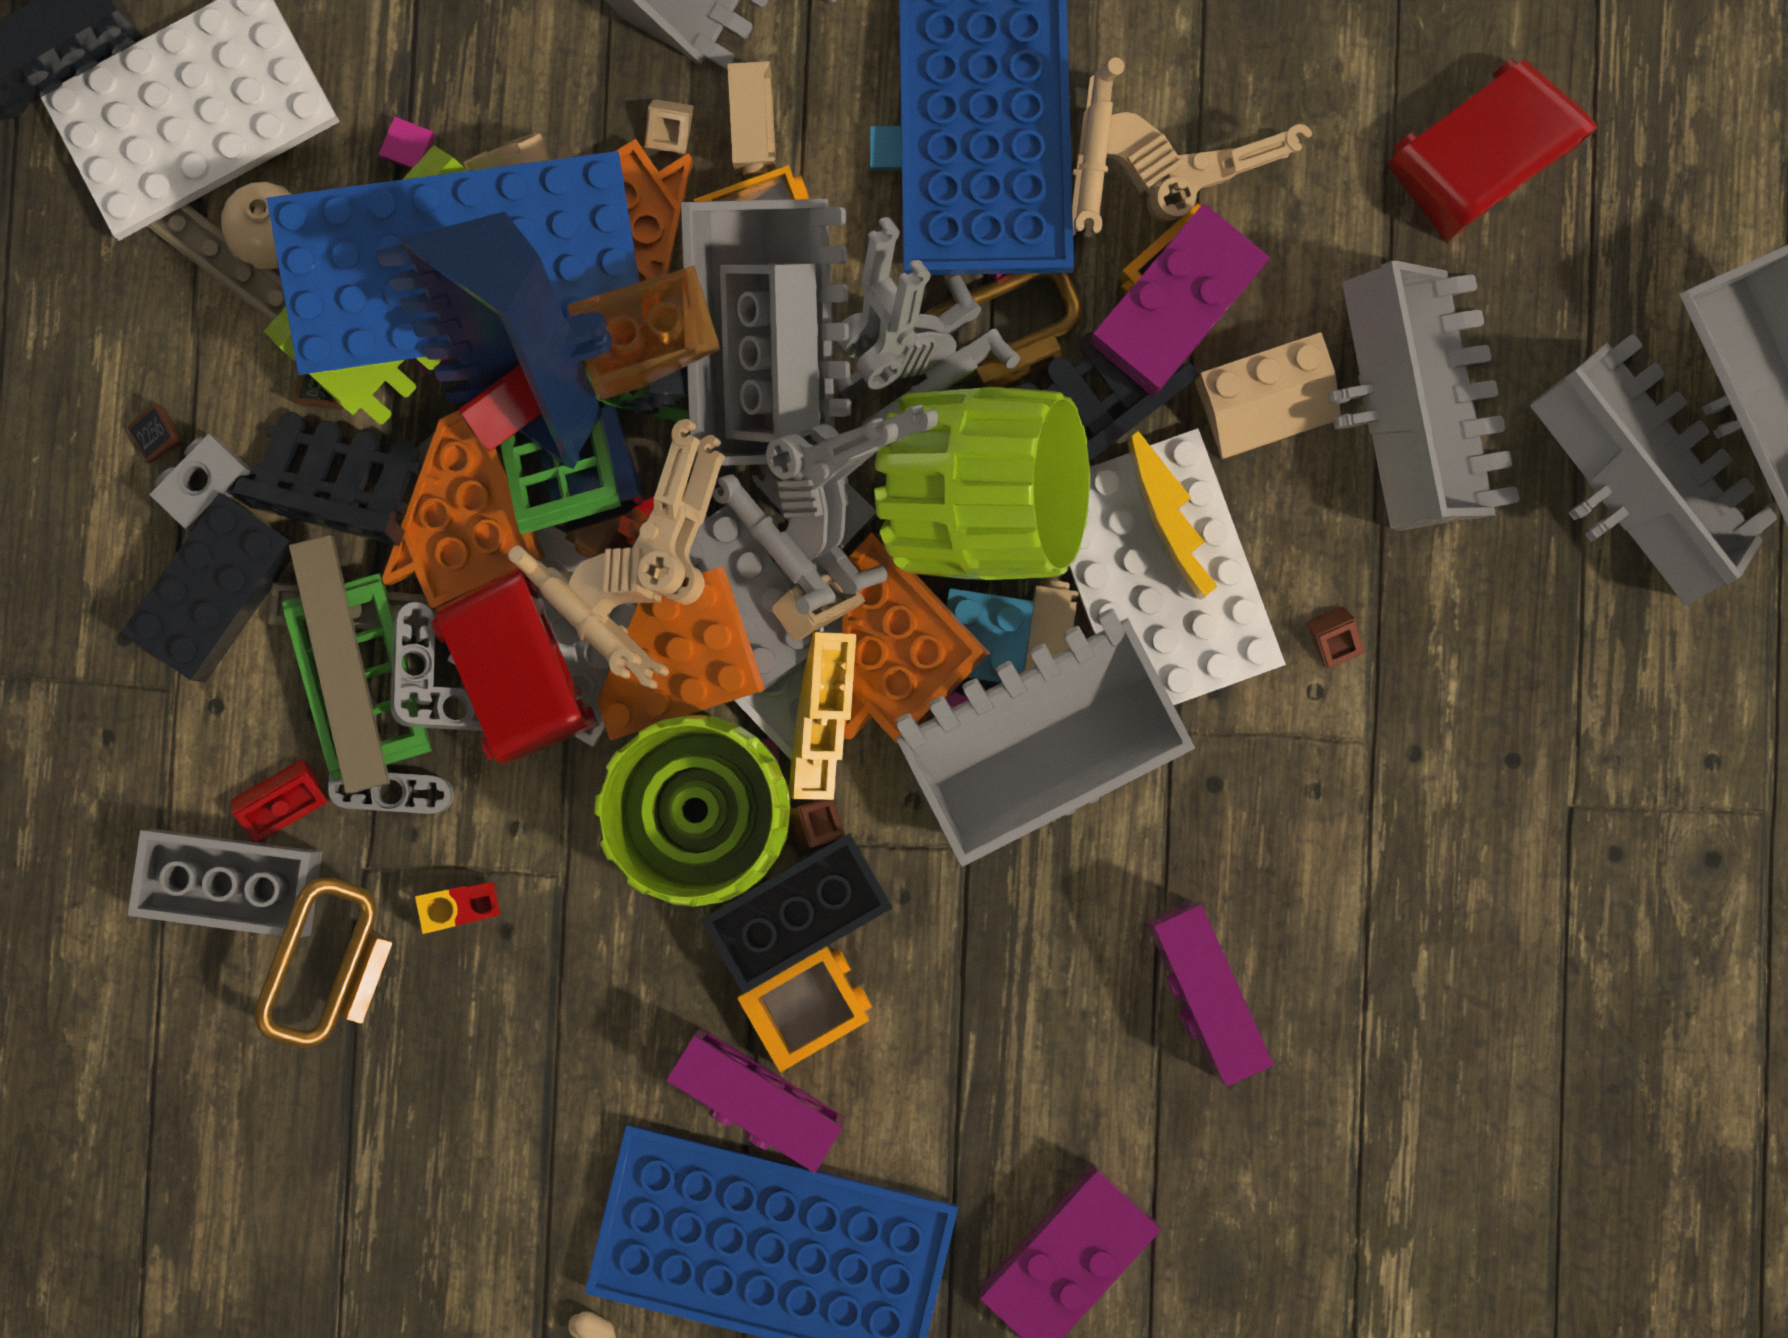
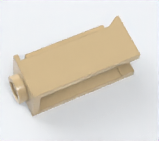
[728,61,777,179]
[1023,580,1078,672]

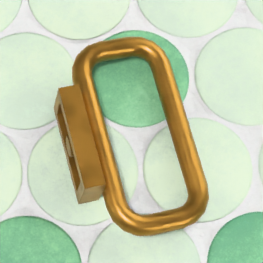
[924,273,1083,388]
[254,877,392,1048]

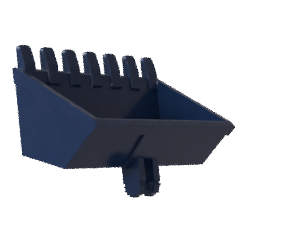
[377,211,613,469]

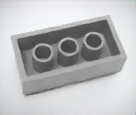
[720,263,820,442]
[689,504,821,694]
[128,829,323,938]

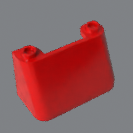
[1387,58,1598,243]
[431,568,600,766]

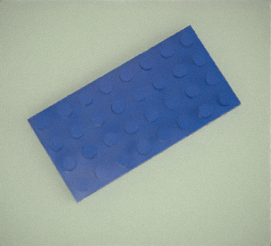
[899,0,1074,275]
[266,151,646,375]
[584,1123,958,1338]

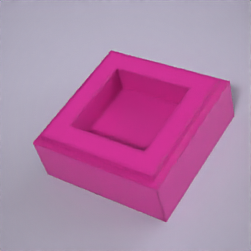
[379,116,436,170]

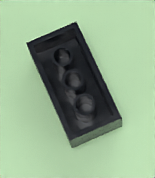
[0,0,143,121]
[121,492,298,683]
[700,833,893,994]

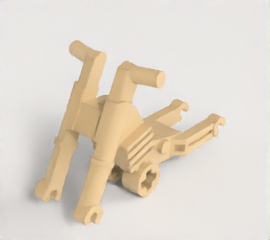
[1072,57,1312,239]
[508,419,725,689]

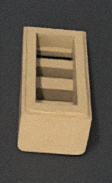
[772,573,866,641]

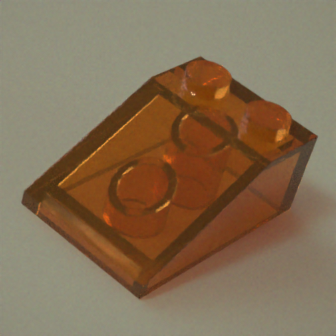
[568,265,721,401]

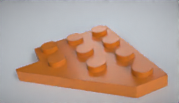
[613,139,693,345]
[382,411,546,609]
[842,532,990,744]
[597,566,765,741]

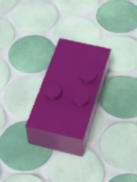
[1089,203,1270,397]
[1145,901,1274,1087]
[666,1027,845,1173]
[979,1163,1161,1338]

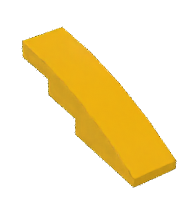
[1128,431,1218,601]
[789,632,856,800]

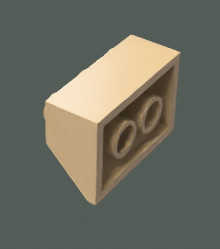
[1195,332,1341,459]

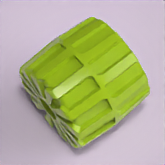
[874,387,1090,580]
[594,715,791,907]

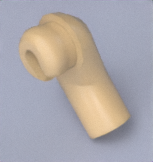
[568,1311,616,1338]

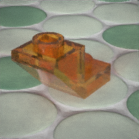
[565,508,649,558]

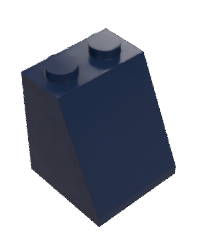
[538,402,646,532]

